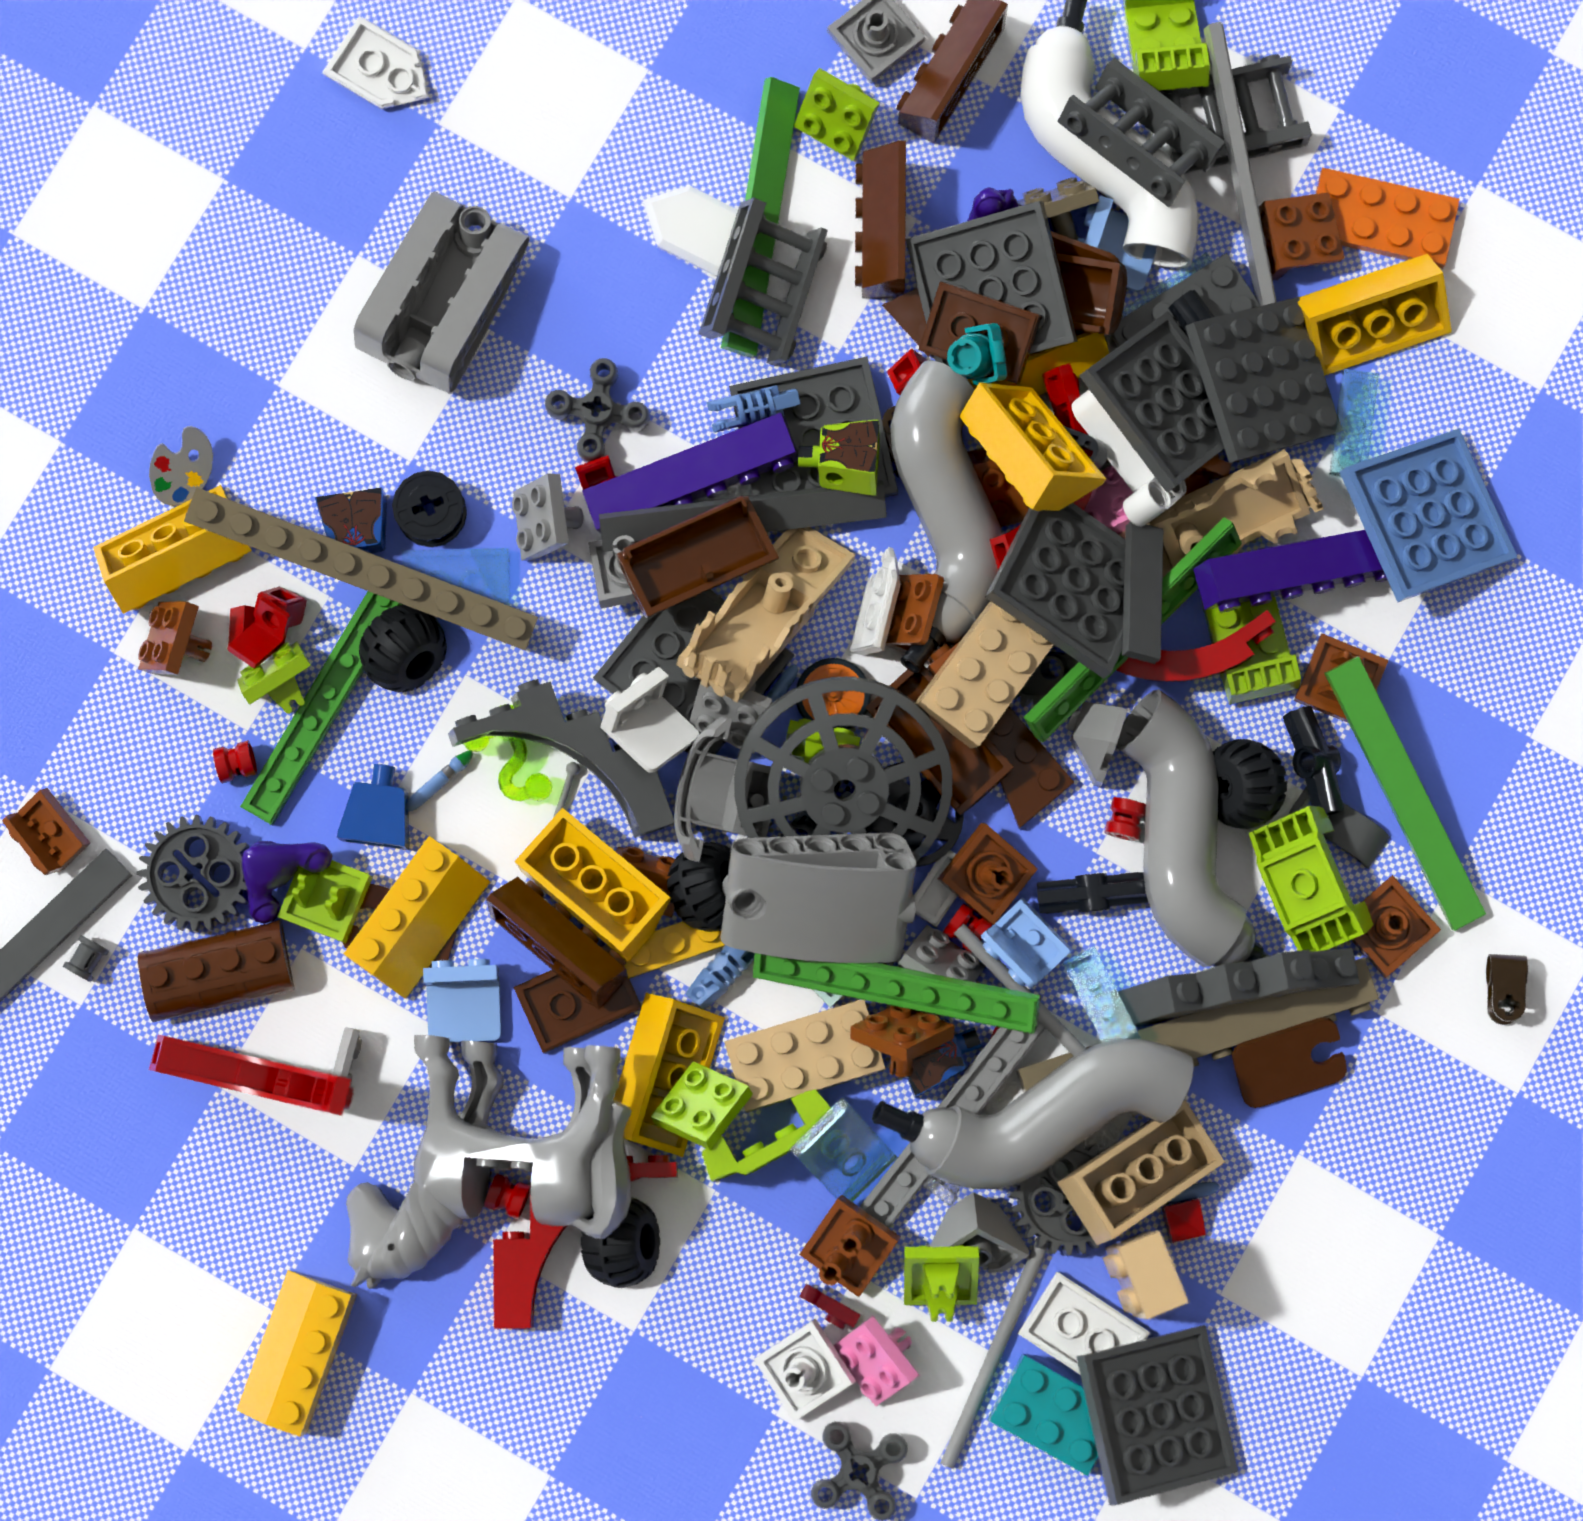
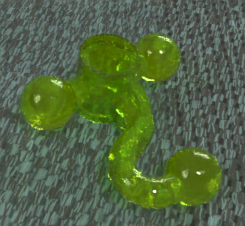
[463,704,553,802]

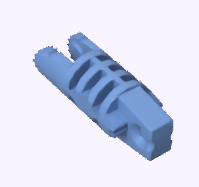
[706,385,801,433]
[686,945,755,1010]

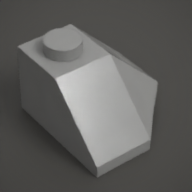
[1067,702,1128,787]
[930,1192,1029,1273]

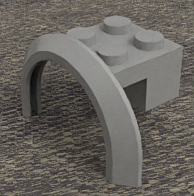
[674,717,782,862]

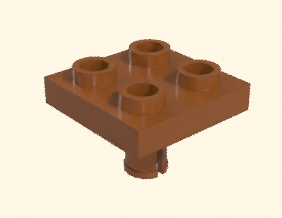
[138,601,212,675]
[937,823,1038,925]
[1352,875,1441,978]
[850,1005,955,1077]

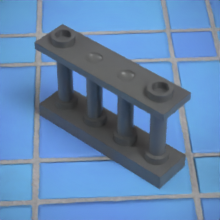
[1159,54,1312,174]
[1057,58,1226,207]
[699,198,828,365]

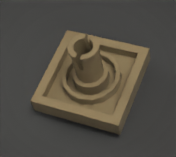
[1017,177,1099,240]

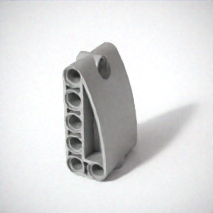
[353,191,529,394]
[721,833,917,963]

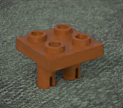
[799,1194,901,1297]

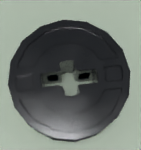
[392,470,467,547]

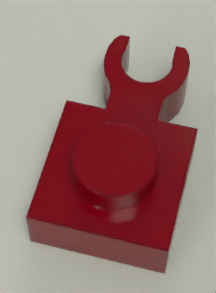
[799,1283,861,1330]

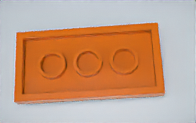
[1315,167,1460,269]

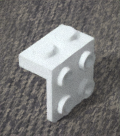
[600,667,699,773]

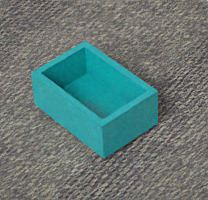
[987,1354,1098,1476]

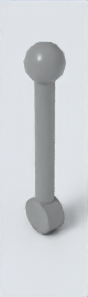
[553,762,580,818]

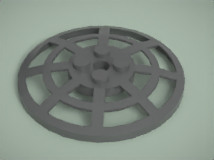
[734,677,952,862]

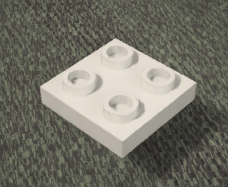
[753,1318,856,1422]

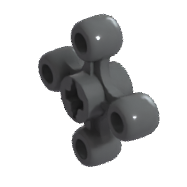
[545,358,650,462]
[811,1421,908,1521]

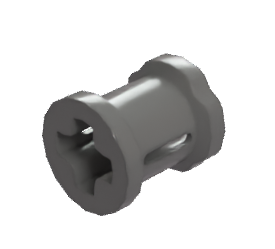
[63,935,109,982]

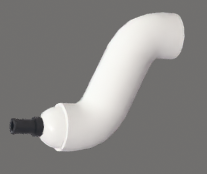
[1020,0,1199,268]

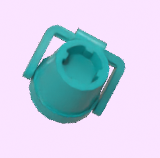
[947,323,1007,386]

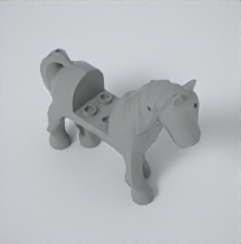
[346,1035,632,1289]

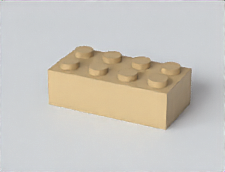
[915,601,1054,749]
[724,999,886,1113]
[1057,1100,1225,1245]
[1102,1231,1189,1320]

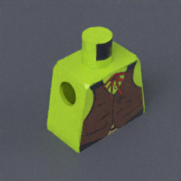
[798,420,880,495]

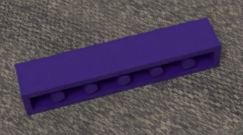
[582,412,798,534]
[1193,530,1387,613]

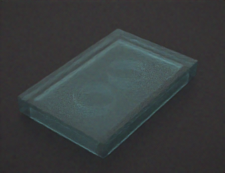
[402,548,510,622]
[790,1098,898,1202]

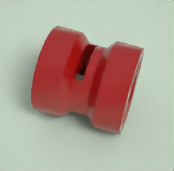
[213,740,257,784]
[1104,797,1146,841]
[943,903,993,953]
[484,1173,531,1220]

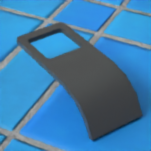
[1289,786,1390,869]

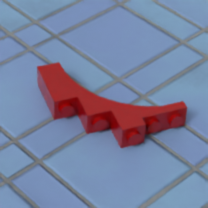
[149,1035,354,1116]
[493,1155,678,1329]

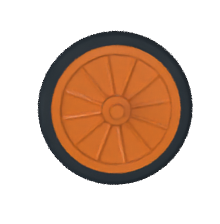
[796,658,871,730]

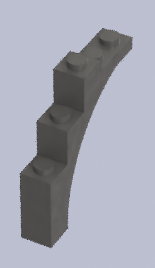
[448,679,674,839]
[1112,948,1360,1029]

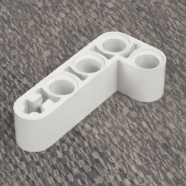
[1072,390,1186,527]

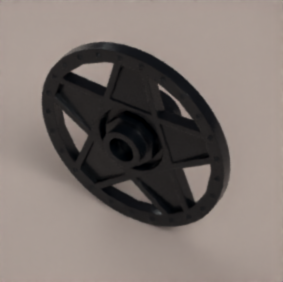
[865,762,964,867]

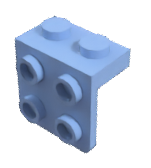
[1078,196,1156,292]
[981,898,1073,988]
[423,959,501,1043]

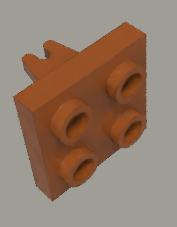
[1294,633,1388,723]

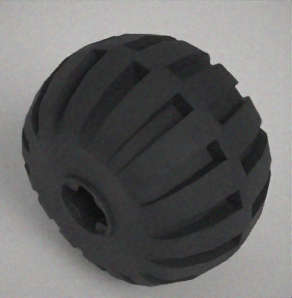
[359,605,447,692]
[1213,739,1287,829]
[667,842,731,932]
[580,1197,660,1288]

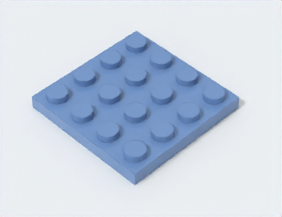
[1339,428,1518,602]

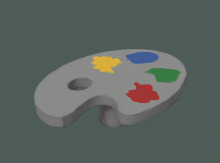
[149,426,213,506]

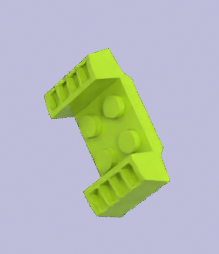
[1123,0,1210,91]
[1201,597,1301,705]
[1248,805,1373,952]
[702,1089,834,1182]

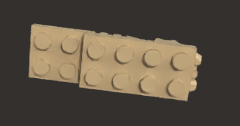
[1118,449,1324,578]
[677,527,856,703]

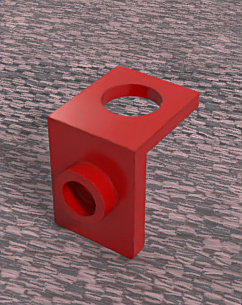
[227,596,291,669]

